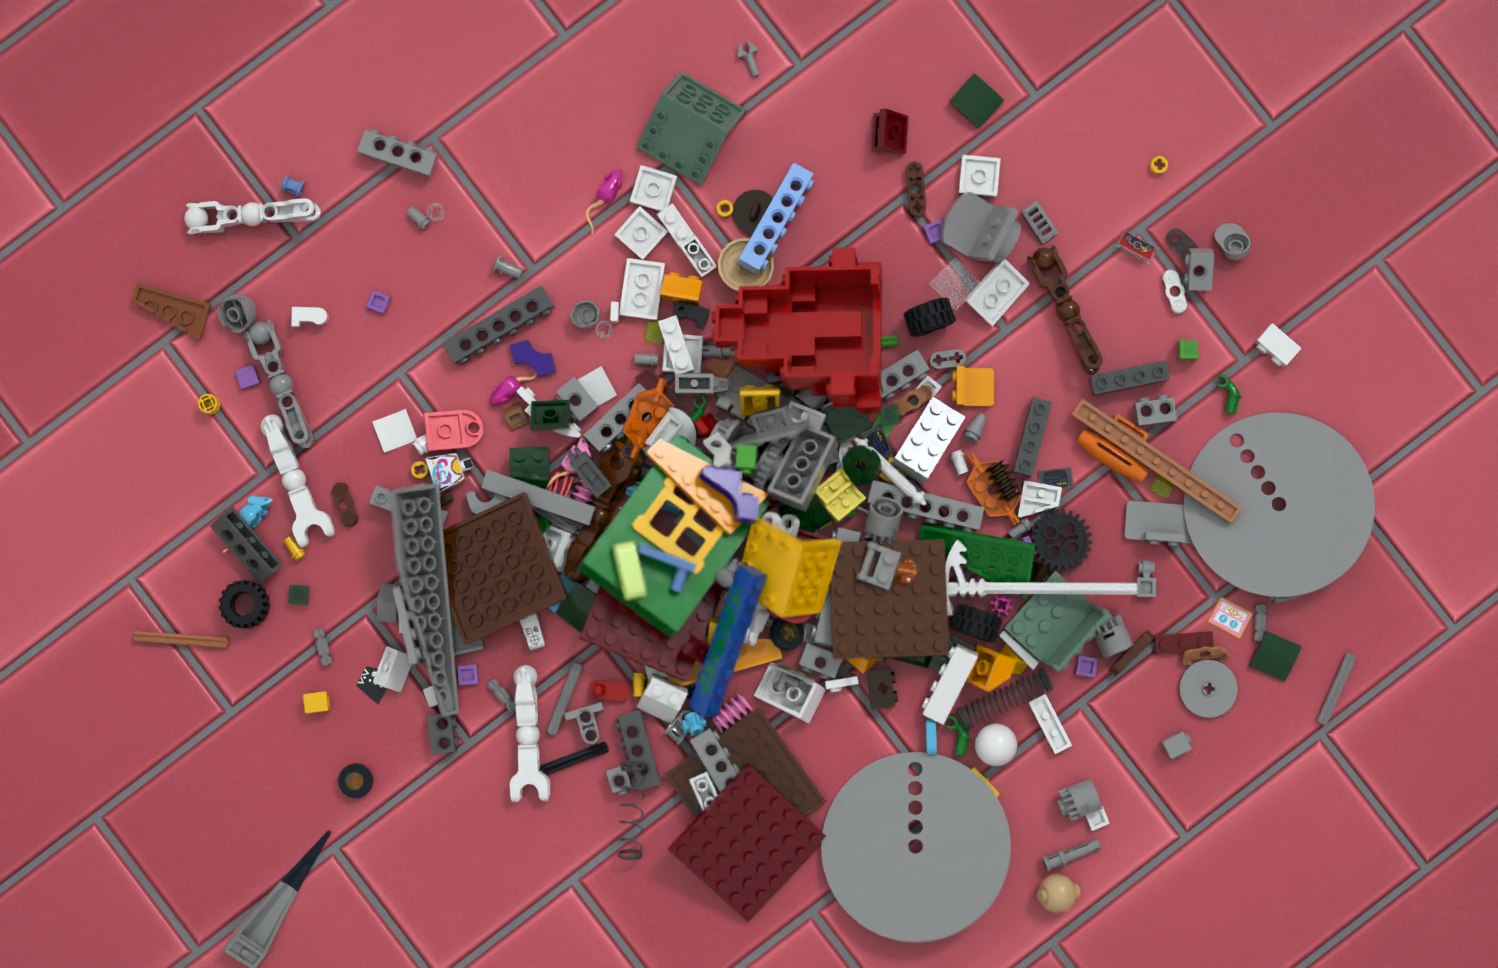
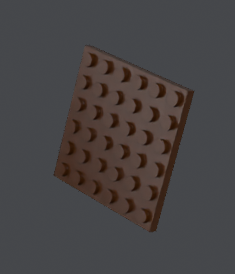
[443,492,569,646]
[830,540,949,659]
[665,707,826,818]

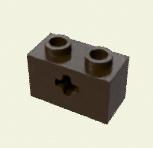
[866,668,898,710]

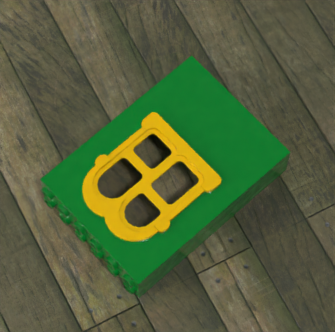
[577,434,770,638]

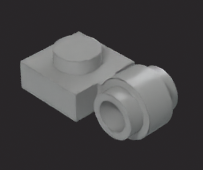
[1136,560,1156,597]

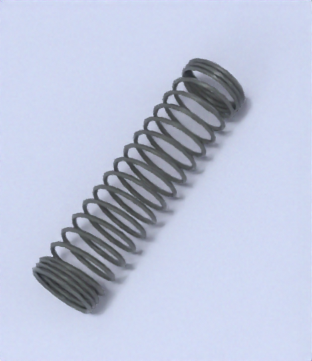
[956,668,1053,731]

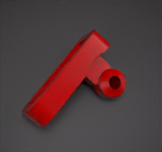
[695,413,718,438]
[590,680,629,701]

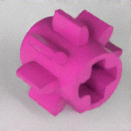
[989,594,1013,617]

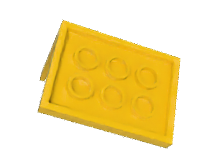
[741,517,842,617]

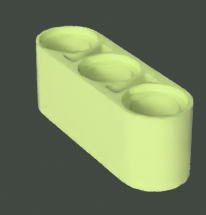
[613,541,646,600]

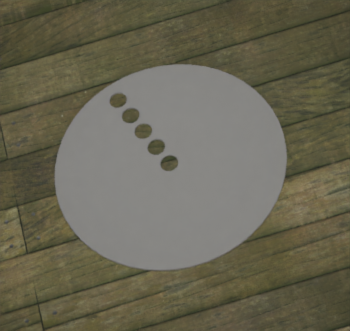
[1184,412,1375,597]
[821,752,1011,942]

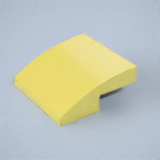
[814,468,866,524]

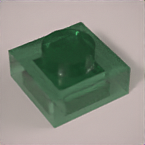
[879,404,901,427]
[288,585,310,605]

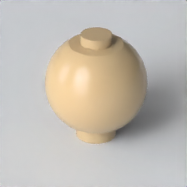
[1037,874,1080,913]

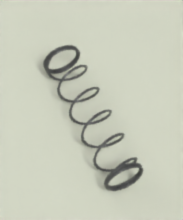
[618,761,646,861]

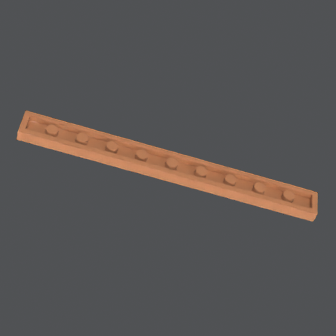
[1071,398,1242,524]

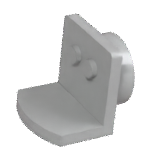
[941,192,1021,263]

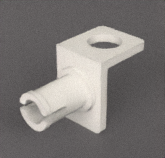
[703,433,736,469]

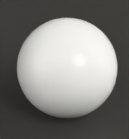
[975,724,1017,766]

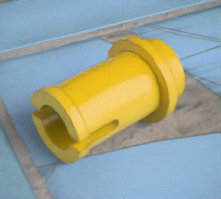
[283,535,306,561]
[631,672,646,697]

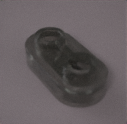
[1166,229,1199,261]

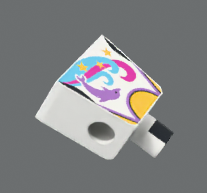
[425,453,474,494]

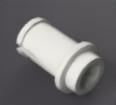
[950,450,969,475]

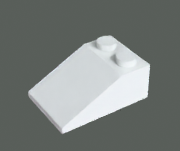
[754,662,826,724]

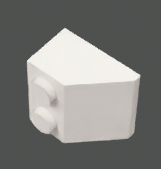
[636,673,688,724]

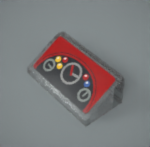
[1115,230,1158,265]

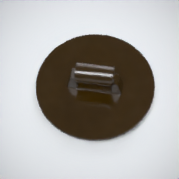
[732,190,778,235]

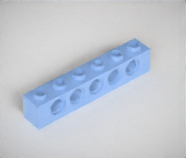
[738,163,814,275]

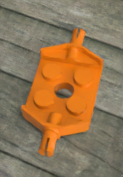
[622,378,674,459]
[966,452,1022,526]

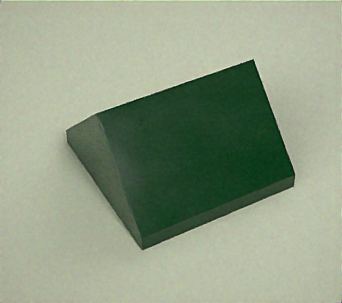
[530,400,571,431]

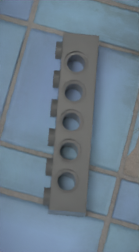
[442,285,554,365]

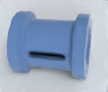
[281,175,305,198]

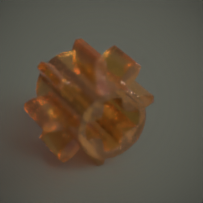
[896,559,918,583]

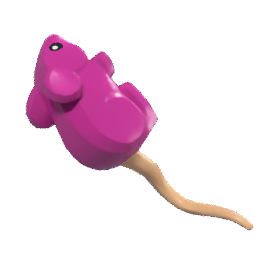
[586,169,622,235]
[489,372,537,406]

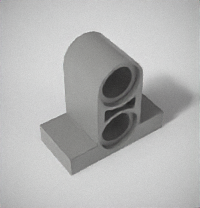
[564,702,604,744]

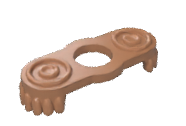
[891,385,933,416]
[1183,646,1229,666]

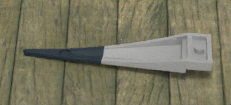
[222,830,331,968]

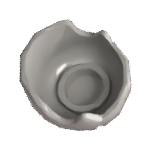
[570,300,601,330]

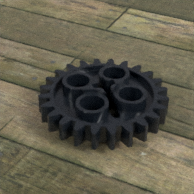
[1030,509,1093,571]

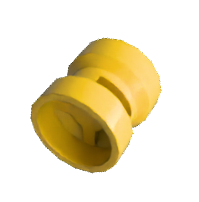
[198,394,221,414]

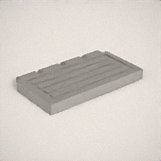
[716,365,802,428]

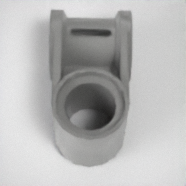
[663,709,694,746]

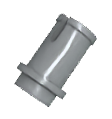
[406,206,431,230]
[634,352,659,368]
[1007,518,1033,540]

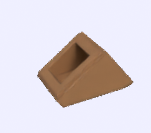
[502,402,528,431]

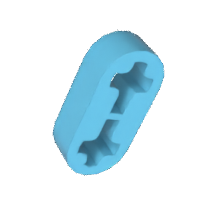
[925,718,937,755]

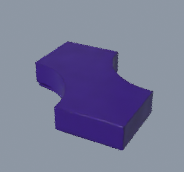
[510,340,557,377]

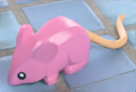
[546,437,591,490]

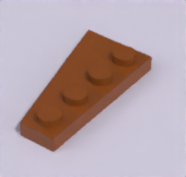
[132,283,211,341]

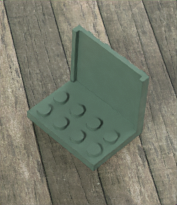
[636,72,746,185]
[1003,570,1111,672]

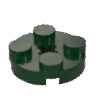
[842,445,881,484]

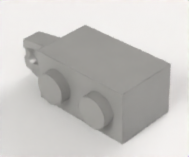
[675,374,729,395]

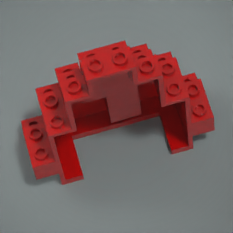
[711,248,882,413]

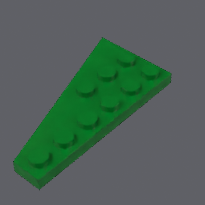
[920,523,1036,600]

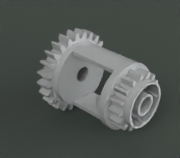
[706,418,792,492]

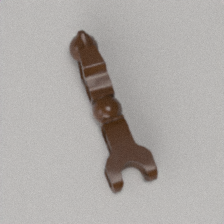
[1027,245,1103,374]
[564,450,642,583]

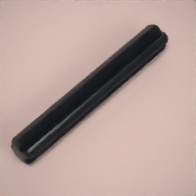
[539,742,609,775]

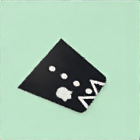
[357,666,387,704]

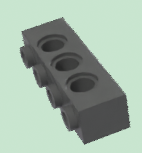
[1089,360,1170,396]
[1012,397,1052,478]
[210,507,283,584]
[615,710,661,790]

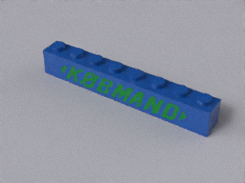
[689,565,767,717]

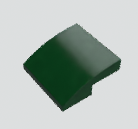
[949,73,1004,128]
[1249,631,1302,681]

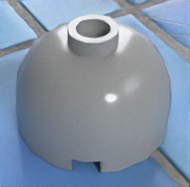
[217,294,257,333]

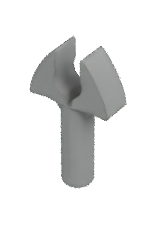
[738,41,760,77]

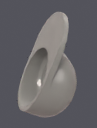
[1214,223,1251,261]

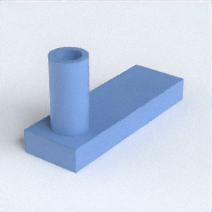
[638,543,696,592]

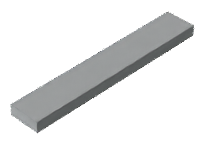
[481,469,596,525]

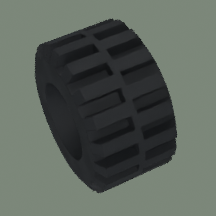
[903,298,956,337]
[219,580,270,629]
[950,604,1003,643]

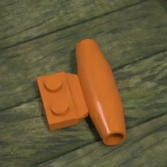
[1076,413,1150,483]

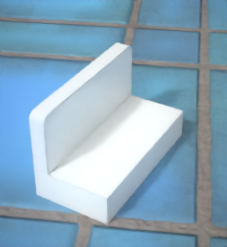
[373,646,411,692]

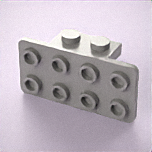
[730,405,810,450]
[1124,501,1193,546]

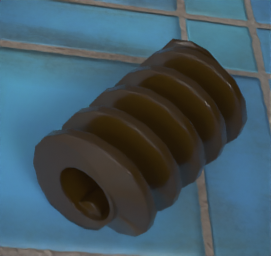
[985,459,1023,502]

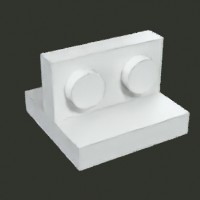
[543,526,576,572]

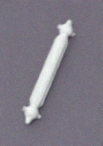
[854,438,926,505]

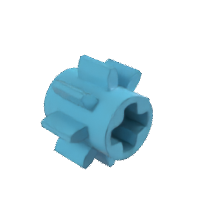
[682,712,706,736]

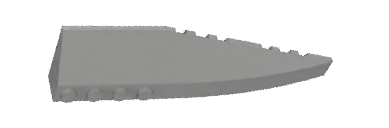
[390,483,459,717]

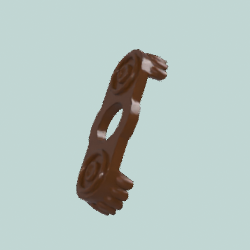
[332,482,358,527]

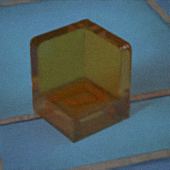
[705,357,735,378]

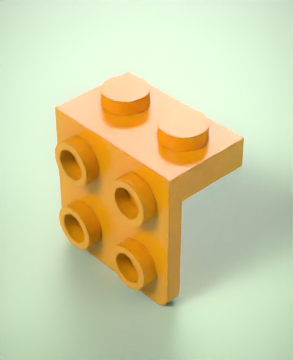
[952,366,994,406]

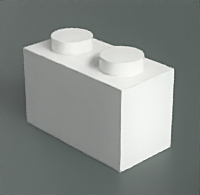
[1255,323,1301,367]

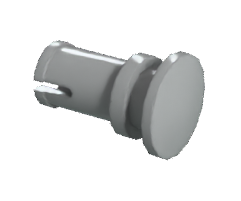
[492,255,523,280]
[716,559,742,587]

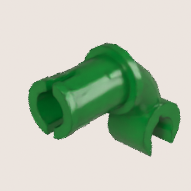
[1216,375,1242,415]
[688,395,707,427]
[946,716,971,756]

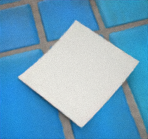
[577,366,617,406]
[372,409,417,453]

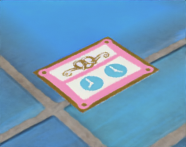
[1208,597,1253,639]

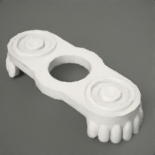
[1162,270,1187,315]

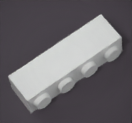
[921,643,978,724]

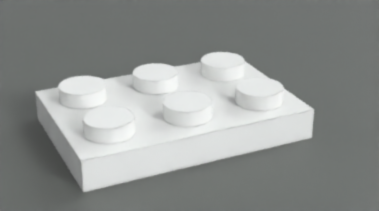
[619,258,665,321]
[964,259,1030,326]

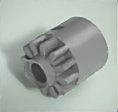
[864,497,903,544]
[1094,614,1134,658]
[1056,778,1102,821]

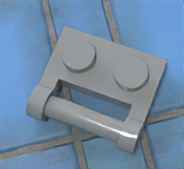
[856,542,901,590]

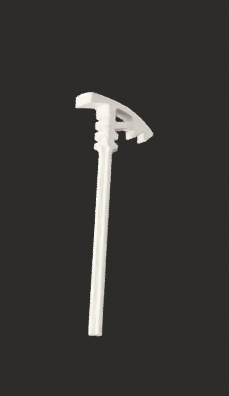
[945,540,1137,617]

